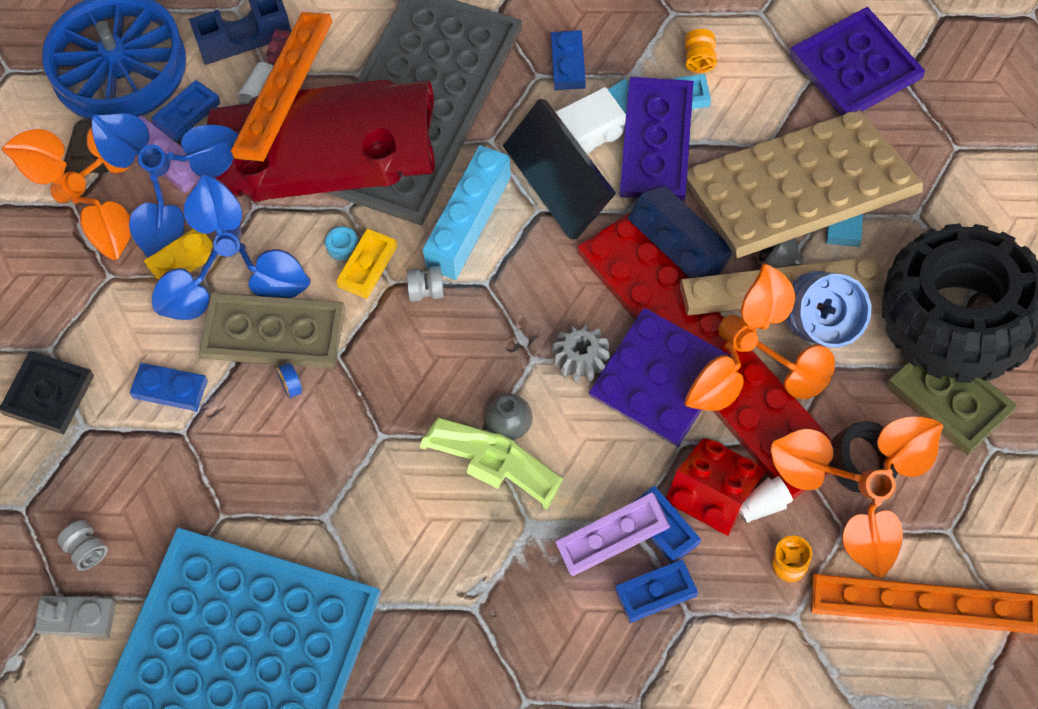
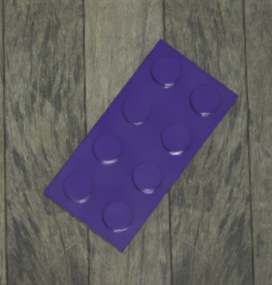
[620,77,694,201]

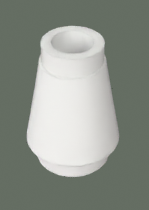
[740,476,793,523]

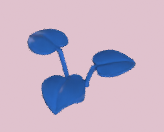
[92,113,239,258]
[152,173,311,320]

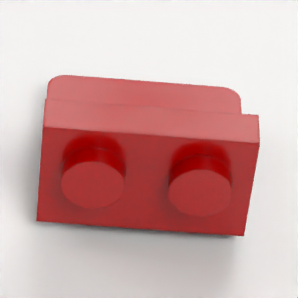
[666,438,765,536]

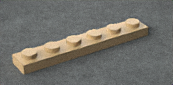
[680,256,885,316]

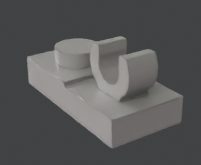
[34,596,116,638]

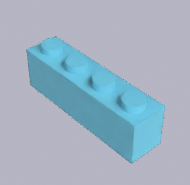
[423,145,511,280]

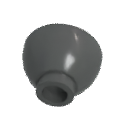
[758,238,803,268]
[484,393,533,440]

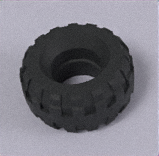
[882,223,1038,383]

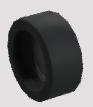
[829,421,898,493]

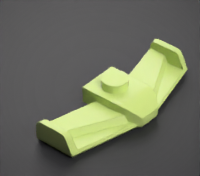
[420,417,563,510]

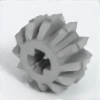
[552,323,610,383]

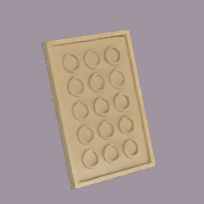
[686,110,923,258]

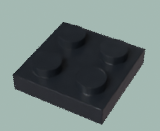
[0,351,94,435]

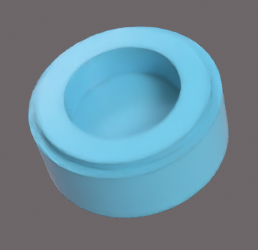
[325,226,359,261]

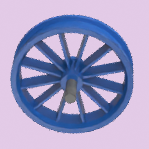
[42,0,186,120]

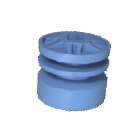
[785,271,872,348]

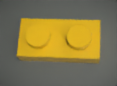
[336,228,398,299]
[144,229,213,281]

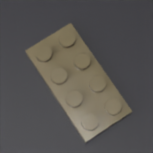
[199,293,345,369]

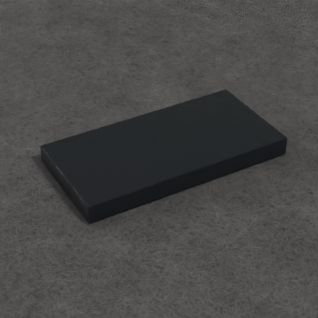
[503,99,616,239]

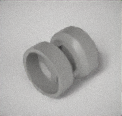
[407,265,444,302]
[57,520,108,571]

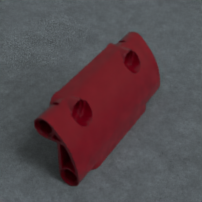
[207,80,435,202]

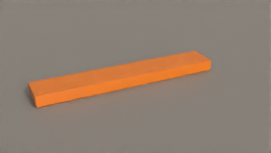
[231,12,333,162]
[811,574,1038,634]

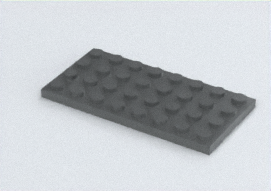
[326,0,522,226]

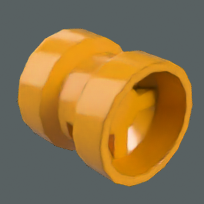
[684,29,717,73]
[772,535,813,582]

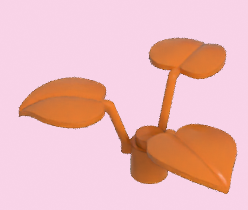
[1,126,137,261]
[684,263,835,411]
[771,417,943,578]

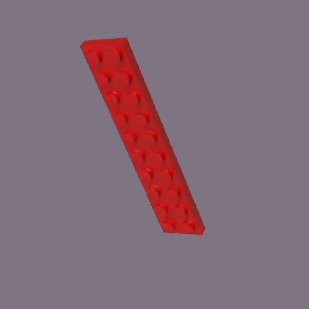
[577,212,832,499]

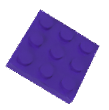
[789,6,925,116]
[589,308,731,447]

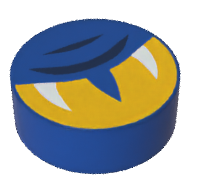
[276,362,302,399]

